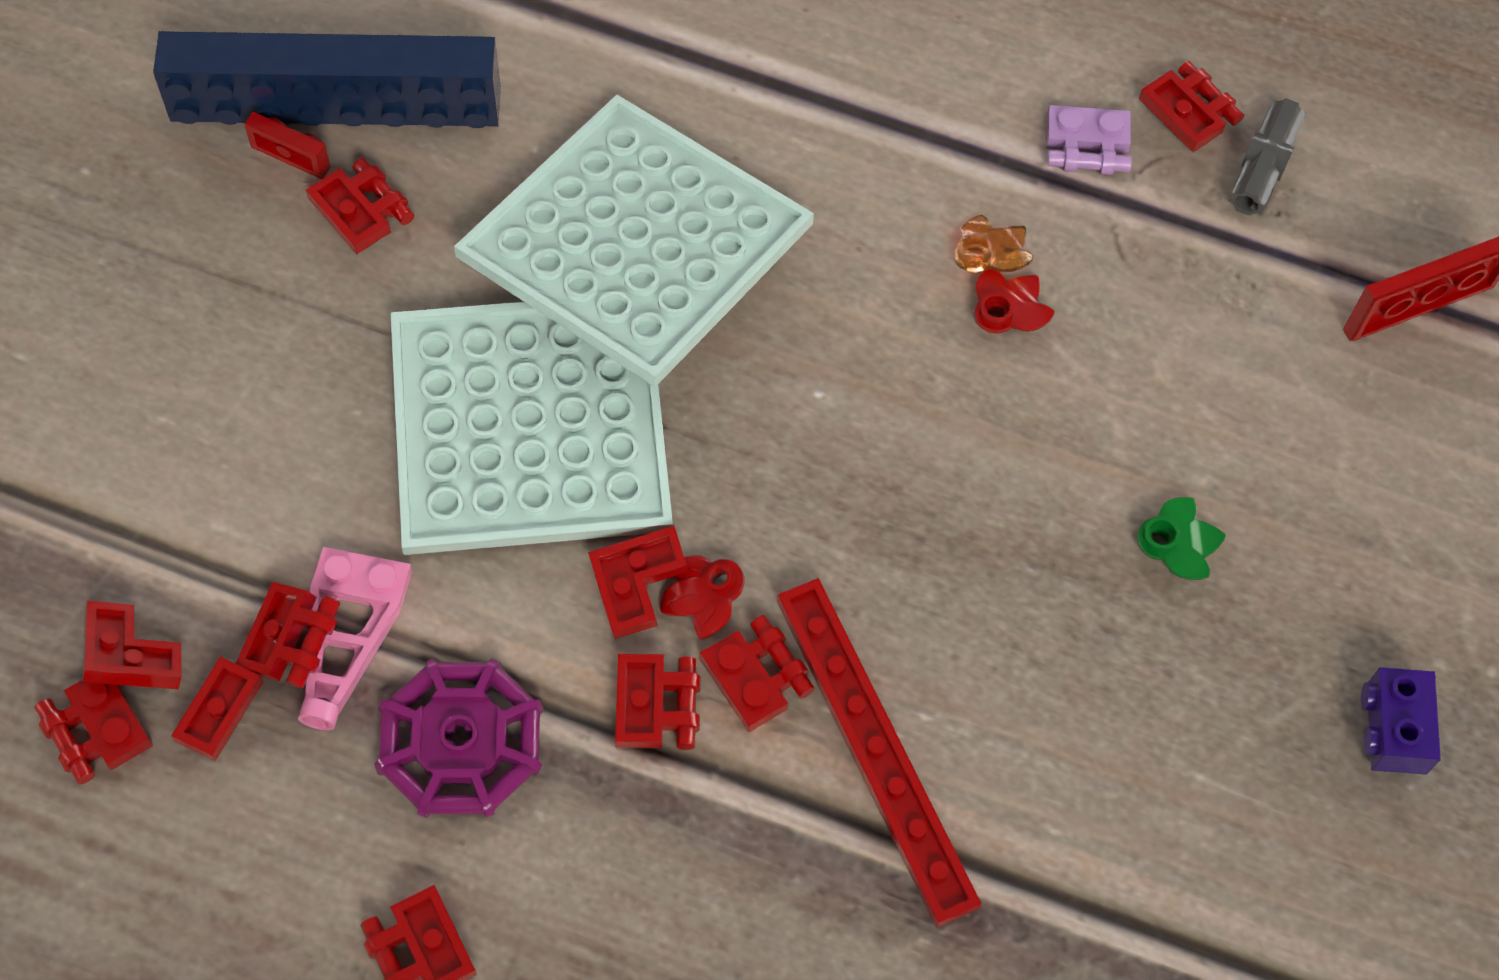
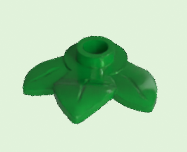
[1137,497,1226,580]

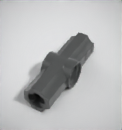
[1229,98,1306,216]

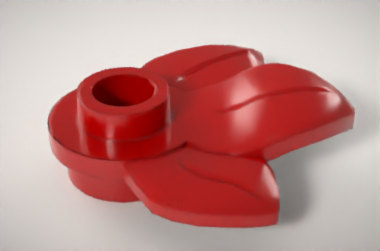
[974,266,1055,334]
[660,555,745,639]

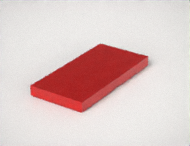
[1342,236,1499,341]

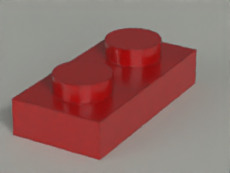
[244,112,331,179]
[171,657,263,761]

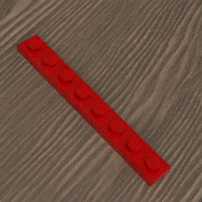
[777,578,982,928]

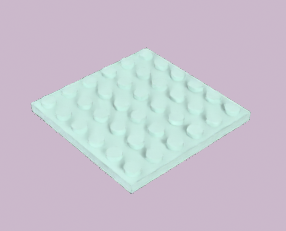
[454,95,814,387]
[391,302,673,555]

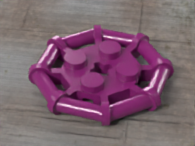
[374,658,544,818]

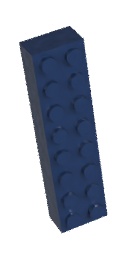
[153,31,501,128]

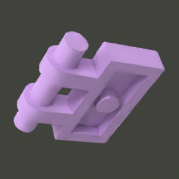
[1047,105,1132,175]

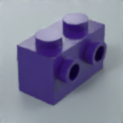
[1361,667,1441,775]

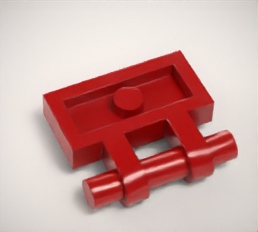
[1139,61,1245,153]
[306,158,415,255]
[235,582,340,689]
[699,615,815,733]
[615,654,701,750]
[34,680,153,785]
[360,885,477,980]

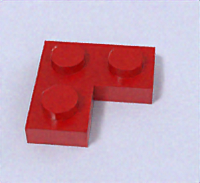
[588,526,689,639]
[82,601,182,690]

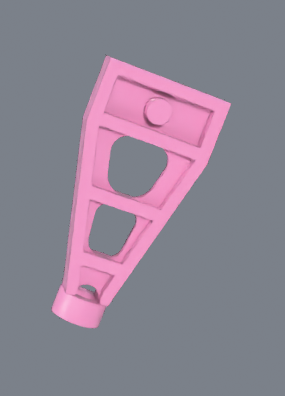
[298,547,413,731]

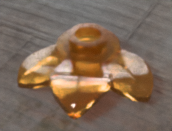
[954,215,1033,272]

